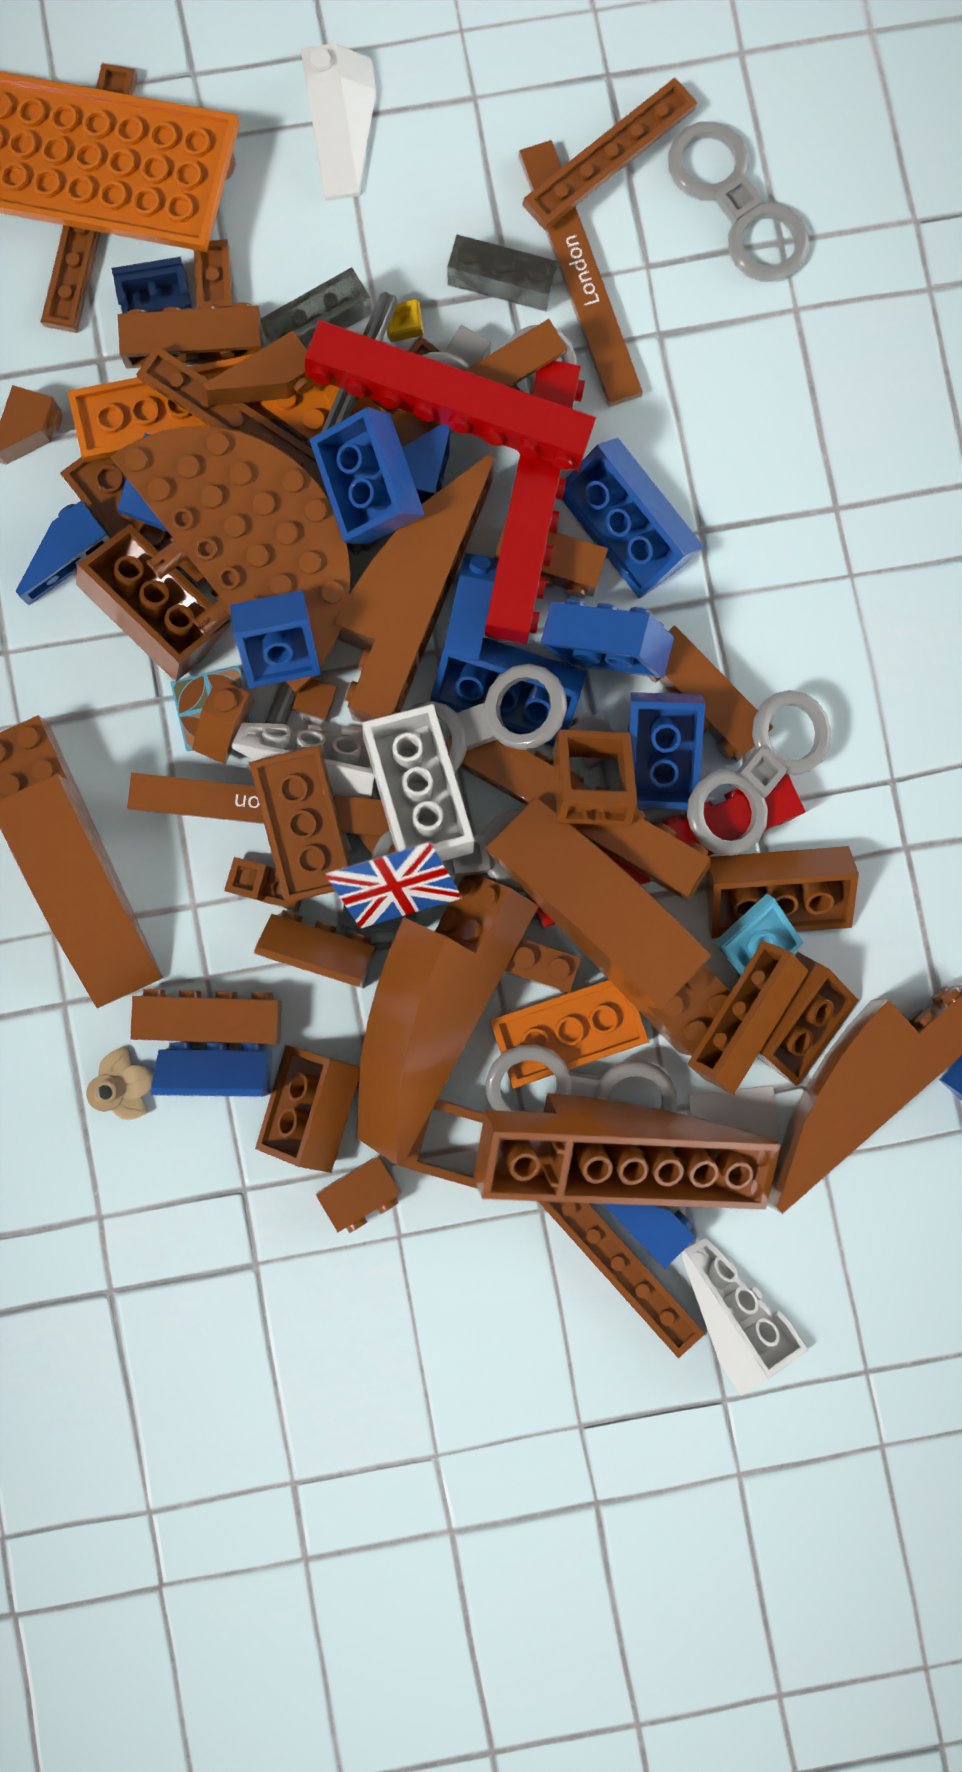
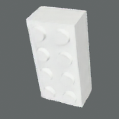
[362,704,474,861]

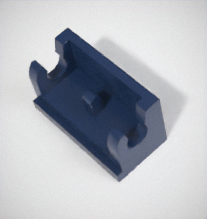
[111,256,192,314]

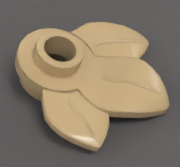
[86,1048,154,1120]

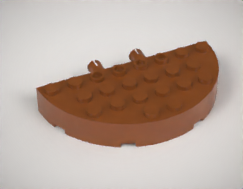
[110,426,351,694]

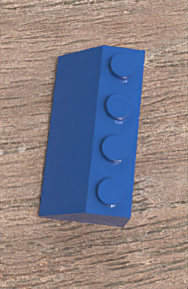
[562,438,704,599]
[430,637,588,747]

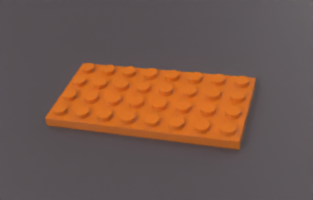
[0,71,240,252]

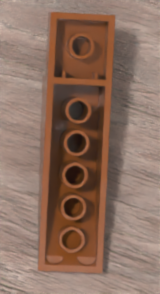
[334,454,495,723]
[0,715,163,1008]
[484,797,731,1056]
[357,875,539,1167]
[767,984,962,1214]
[474,1093,781,1210]

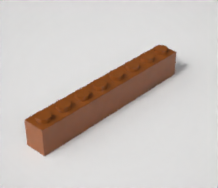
[445,735,711,902]

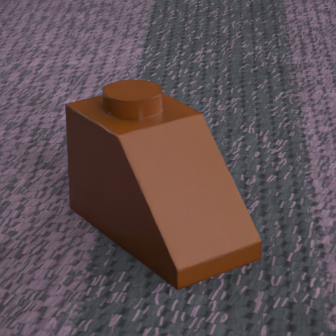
[0,385,62,465]
[192,678,255,765]

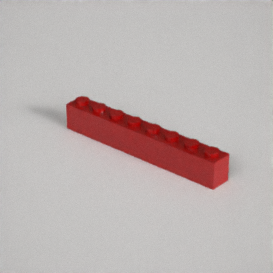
[305,320,597,471]
[485,361,585,644]
[526,774,806,930]

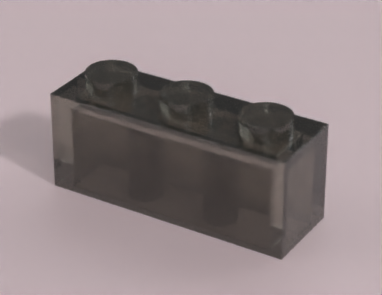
[447,234,558,312]
[260,267,372,350]

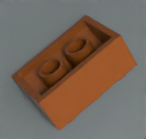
[254,910,376,989]
[757,952,859,1086]
[255,1045,360,1173]

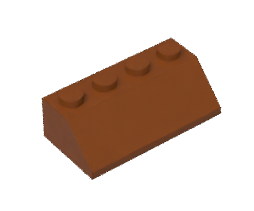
[76,524,231,682]
[706,846,859,939]

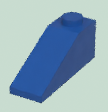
[16,501,110,606]
[443,553,499,662]
[603,1204,696,1268]

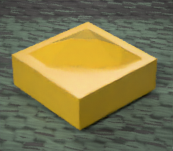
[387,298,424,343]

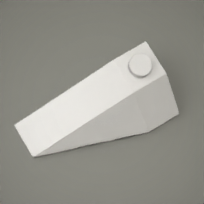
[301,43,377,201]
[232,723,377,799]
[680,1238,809,1396]

